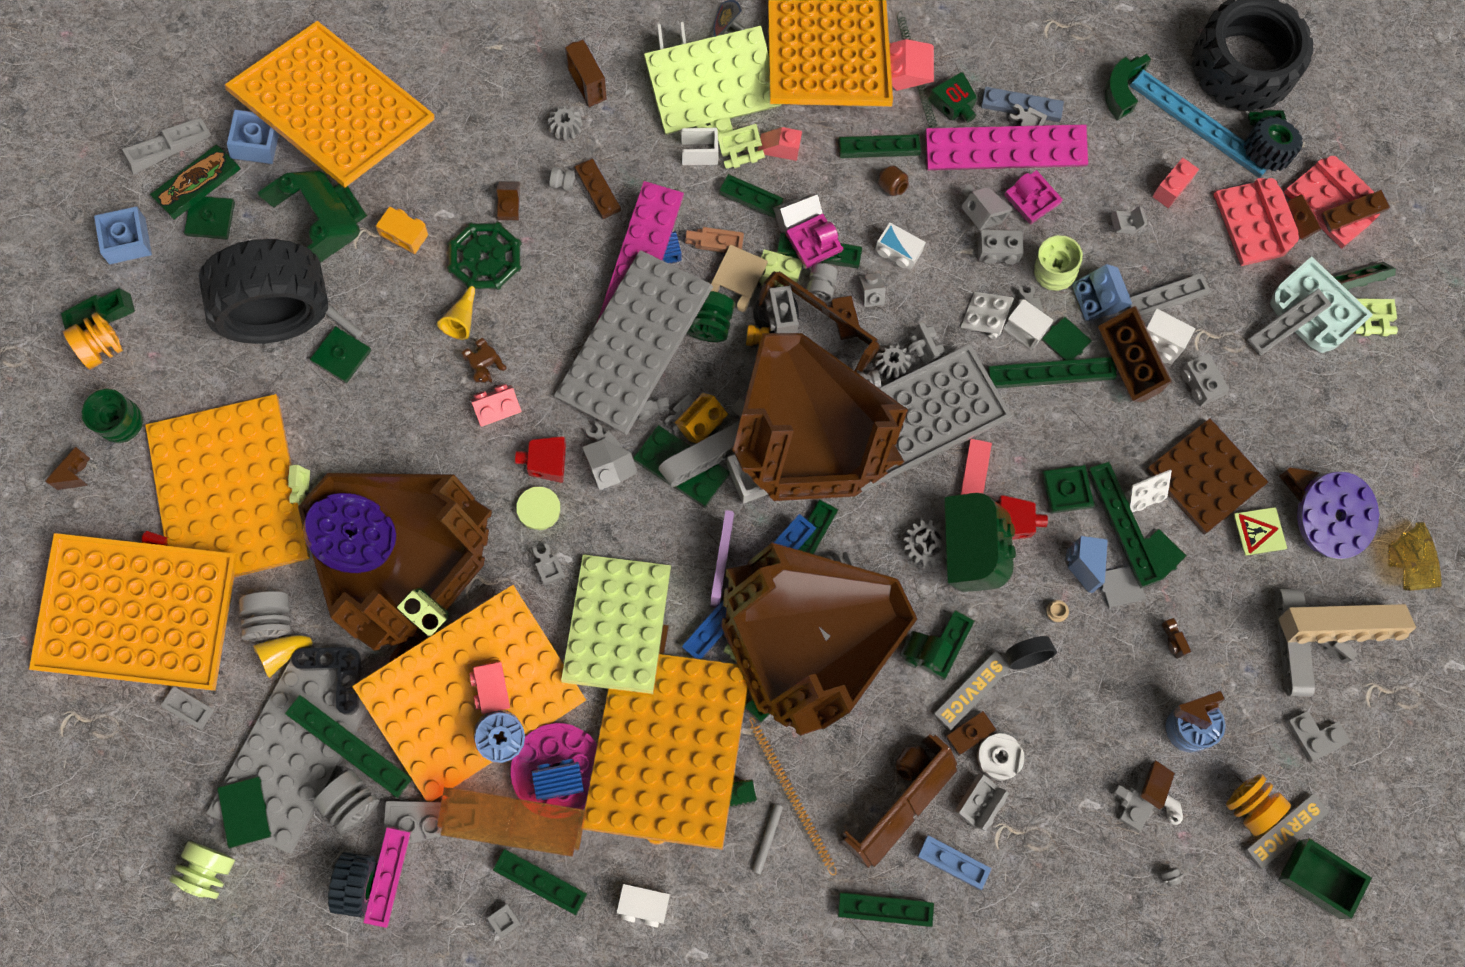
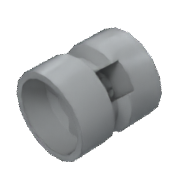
[807,264,838,302]

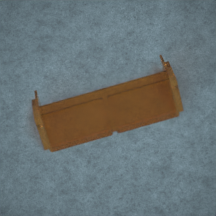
[437,787,586,857]

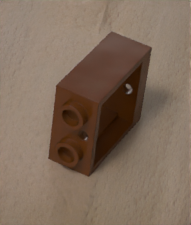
[565,39,607,107]

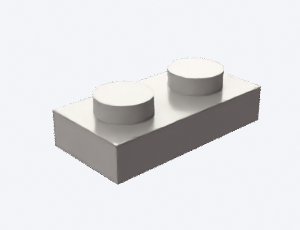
[161,686,215,730]

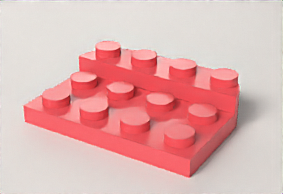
[1284,156,1380,249]
[1214,178,1299,266]

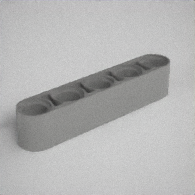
[659,421,740,487]
[1275,589,1315,696]

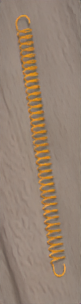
[750,717,836,875]

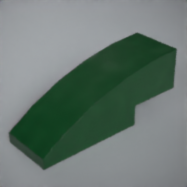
[61,288,135,330]

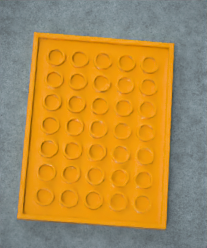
[768,0,893,107]
[225,21,434,188]
[145,394,310,578]
[29,533,238,691]
[352,585,586,802]
[581,654,748,850]

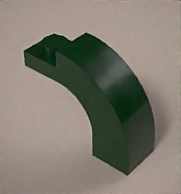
[1105,54,1151,121]

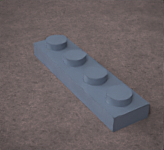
[981,87,1064,122]

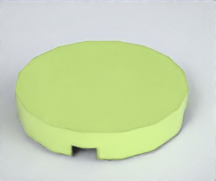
[517,487,561,530]

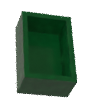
[1278,838,1372,919]

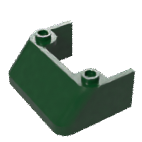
[257,170,360,263]

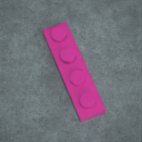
[363,826,411,928]

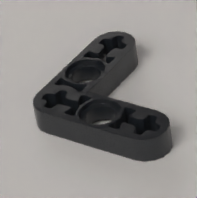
[291,647,361,715]

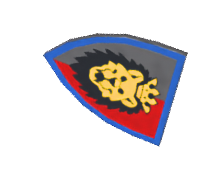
[713,0,746,37]

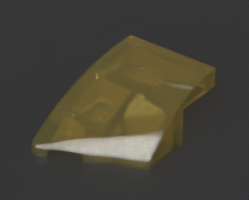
[1388,522,1442,591]

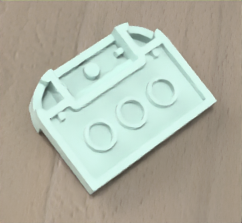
[1270,256,1373,353]

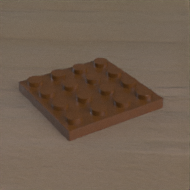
[1146,418,1269,535]

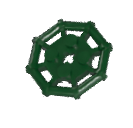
[447,221,522,290]

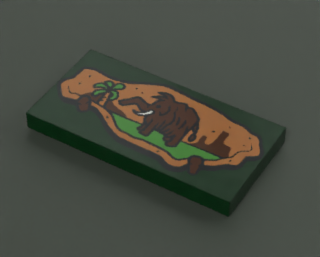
[150,144,241,220]

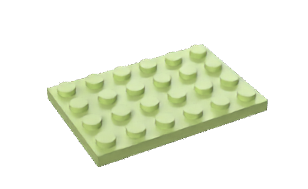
[644,26,781,135]
[561,555,671,694]

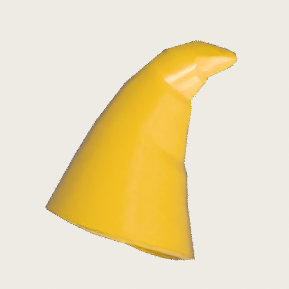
[437,286,475,340]
[253,635,313,678]

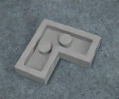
[1286,711,1351,762]

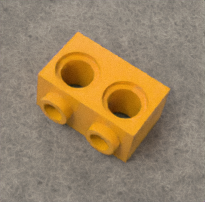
[674,393,728,444]

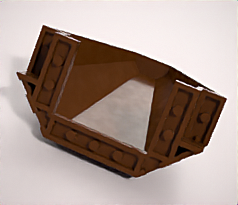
[733,333,908,501]
[298,473,492,651]
[722,542,917,736]

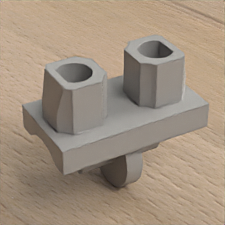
[908,322,945,366]

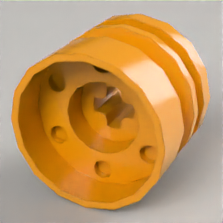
[63,312,123,370]
[1226,773,1291,836]

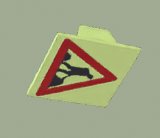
[1234,507,1287,556]

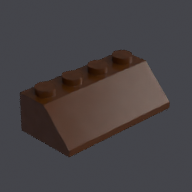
[1098,306,1172,403]

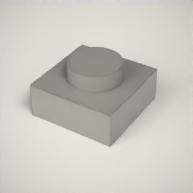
[487,904,521,939]

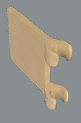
[711,245,768,312]

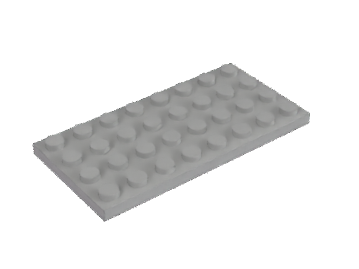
[554,250,713,435]
[861,344,1012,493]
[206,653,368,854]

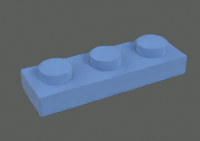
[917,835,992,890]

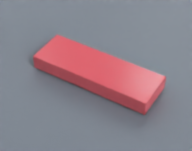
[960,439,992,495]

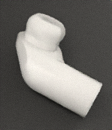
[1164,795,1183,825]

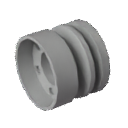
[239,591,292,642]
[314,770,379,835]

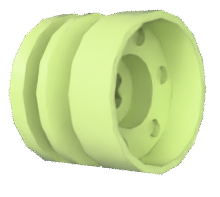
[1034,235,1083,291]
[169,841,235,899]

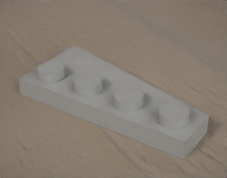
[382,801,481,845]

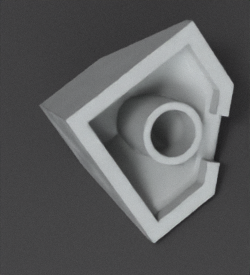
[582,439,638,490]

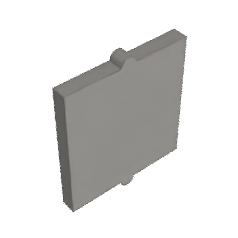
[1101,566,1146,608]

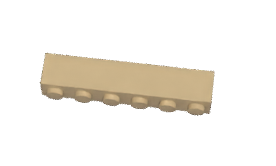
[1279,604,1416,644]

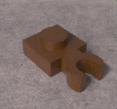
[1162,618,1192,659]

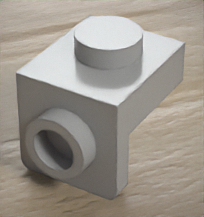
[1110,207,1147,234]
[859,273,885,307]

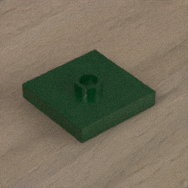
[184,197,235,240]
[310,326,372,384]
[1042,465,1095,514]

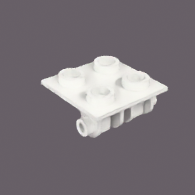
[961,292,1014,339]
[1125,469,1172,512]

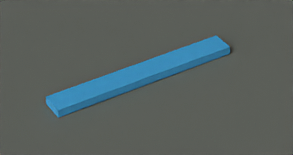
[1130,70,1266,178]

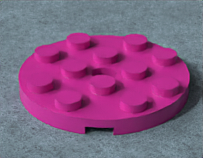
[511,723,597,818]

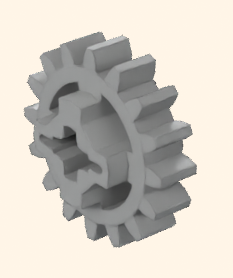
[903,520,947,568]

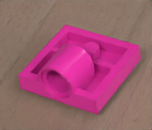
[1004,170,1063,225]
[786,214,843,269]

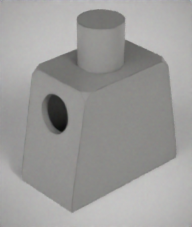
[962,184,1013,230]

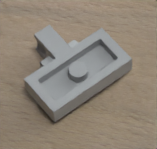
[1112,779,1154,832]

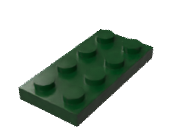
[634,425,730,508]

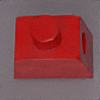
[515,437,566,483]
[996,495,1048,540]

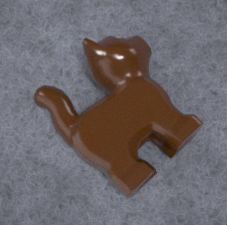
[461,338,507,383]

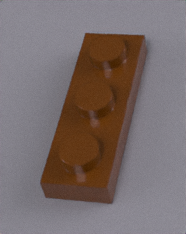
[575,158,621,219]
[1321,190,1390,233]

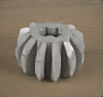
[547,105,583,142]
[875,343,911,380]

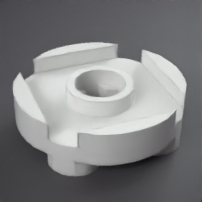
[977,733,1024,781]

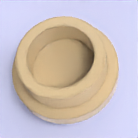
[1046,600,1069,622]

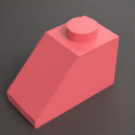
[757,127,802,161]

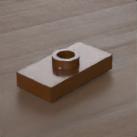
[1287,194,1322,240]
[831,296,860,340]
[946,711,996,756]

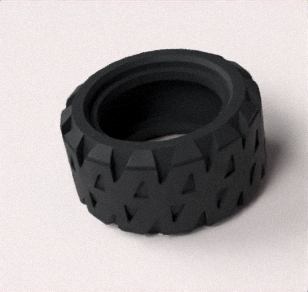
[1192,0,1313,111]
[198,239,328,344]

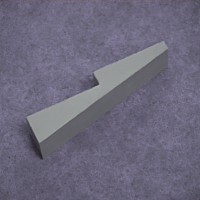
[122,118,210,175]

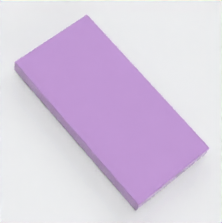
[710,510,734,608]

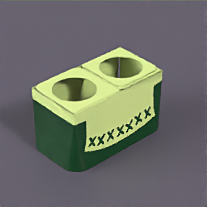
[397,587,449,637]

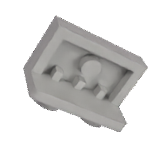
[954,773,1009,831]

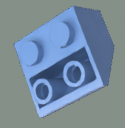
[1072,264,1132,321]

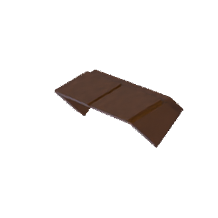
[758,271,879,372]
[840,734,958,868]

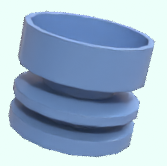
[1165,709,1226,753]
[474,710,525,763]

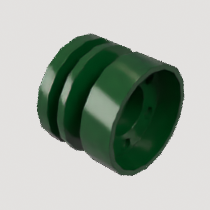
[687,291,735,343]
[81,388,143,443]

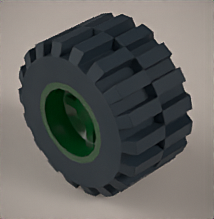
[1244,116,1303,171]
[328,852,376,918]

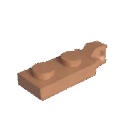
[685,227,744,253]

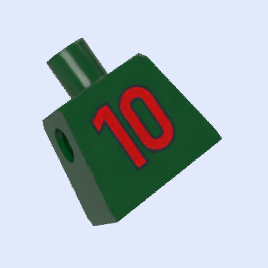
[929,72,977,123]

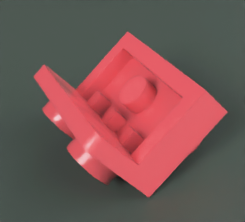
[471,384,522,427]

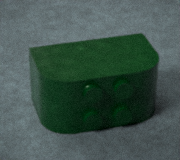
[945,493,1016,592]

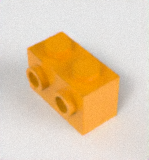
[376,206,428,254]

